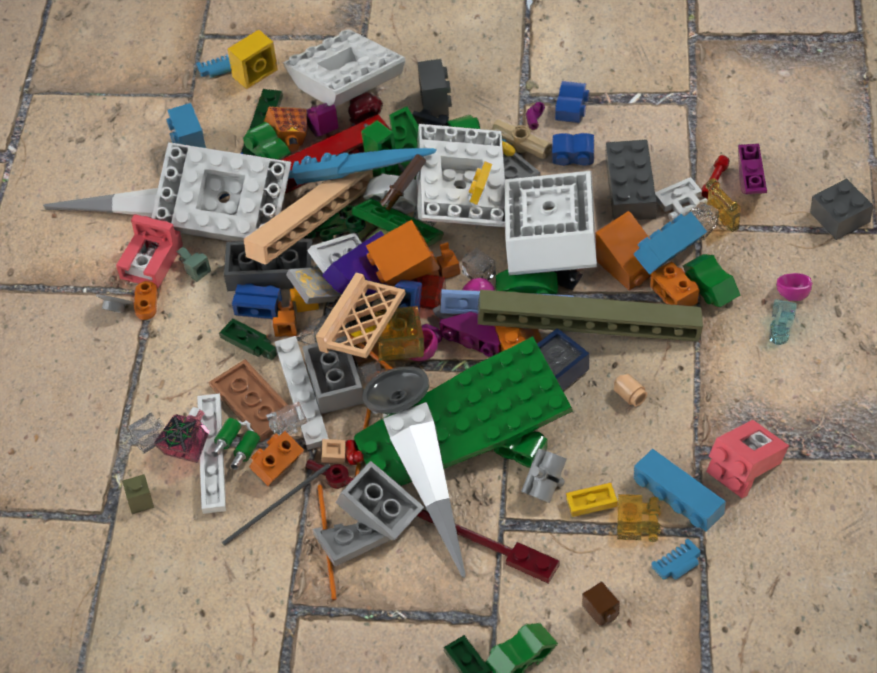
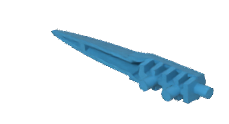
[288,148,437,185]

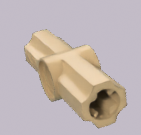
[491,119,552,159]

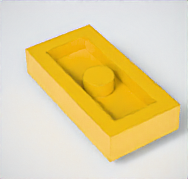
[469,161,492,205]
[566,483,618,517]

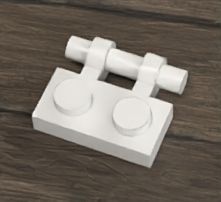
[655,177,709,222]

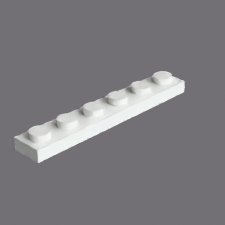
[274,336,329,450]
[197,393,226,514]

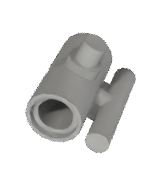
[521,448,567,503]

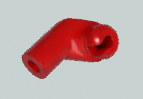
[345,440,363,466]

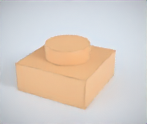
[321,439,345,464]

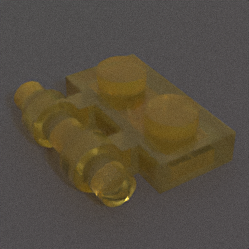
[617,494,661,542]

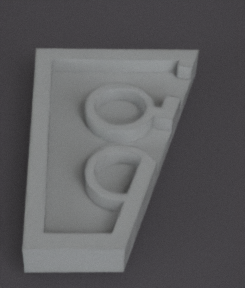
[313,521,392,567]

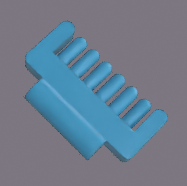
[196,55,231,78]
[652,539,700,580]

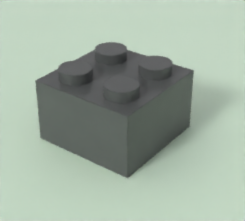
[417,59,452,117]
[810,178,873,240]

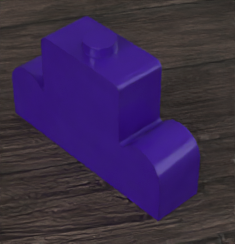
[322,231,389,303]

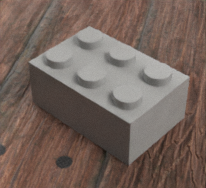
[303,336,364,414]

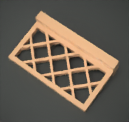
[316,273,406,358]

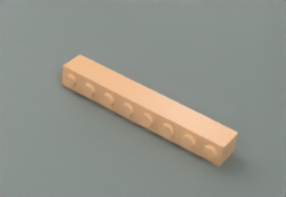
[244,170,373,265]

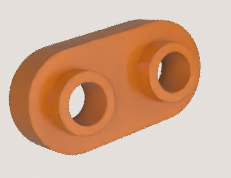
[134,281,158,320]

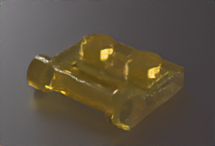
[706,178,741,232]

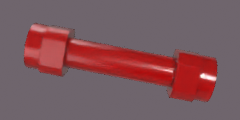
[701,155,730,199]

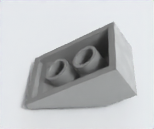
[335,461,424,541]

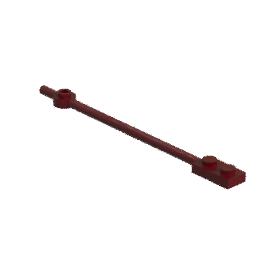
[305,459,560,584]

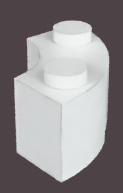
[363,174,418,214]

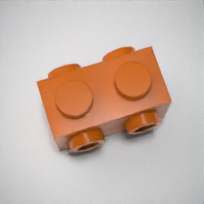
[650,261,699,306]
[249,431,304,486]

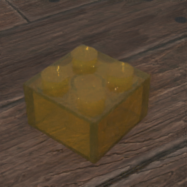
[373,306,424,361]

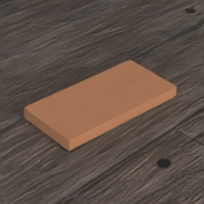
[209,359,297,443]

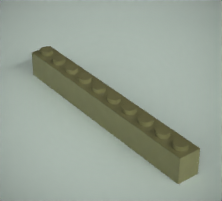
[477,290,703,342]

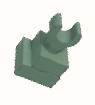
[176,247,211,282]

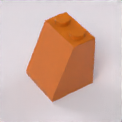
[595,211,662,291]
[366,220,440,287]

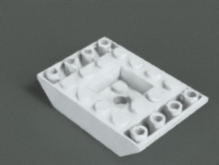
[283,30,405,107]
[417,124,505,227]
[151,142,291,242]
[505,171,597,275]

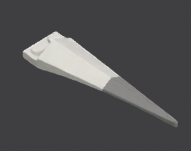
[43,188,158,217]
[383,402,466,578]

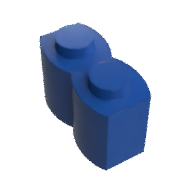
[555,81,590,123]
[552,133,594,166]

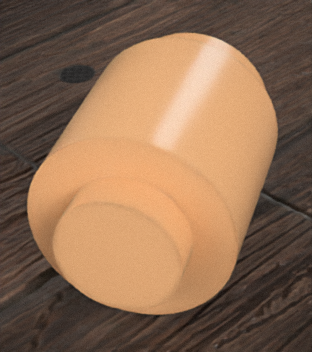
[614,374,647,407]

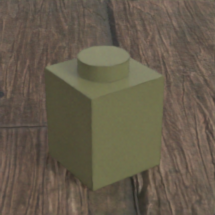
[122,474,154,514]

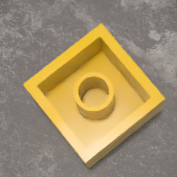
[227,30,278,89]

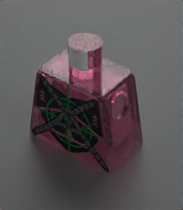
[154,407,209,463]

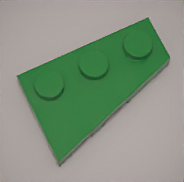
[389,106,419,175]

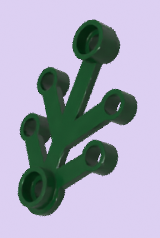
[304,205,366,242]

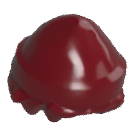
[348,91,383,125]

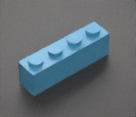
[633,212,707,274]
[634,448,726,532]

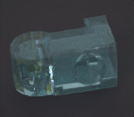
[769,299,797,345]

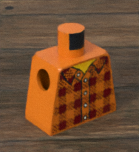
[264,107,307,152]

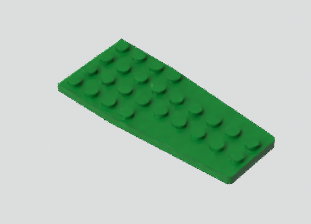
[354,337,573,486]

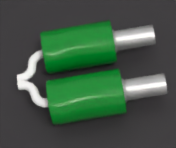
[211,418,260,470]

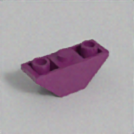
[306,103,339,137]
[738,143,767,195]
[439,312,501,357]

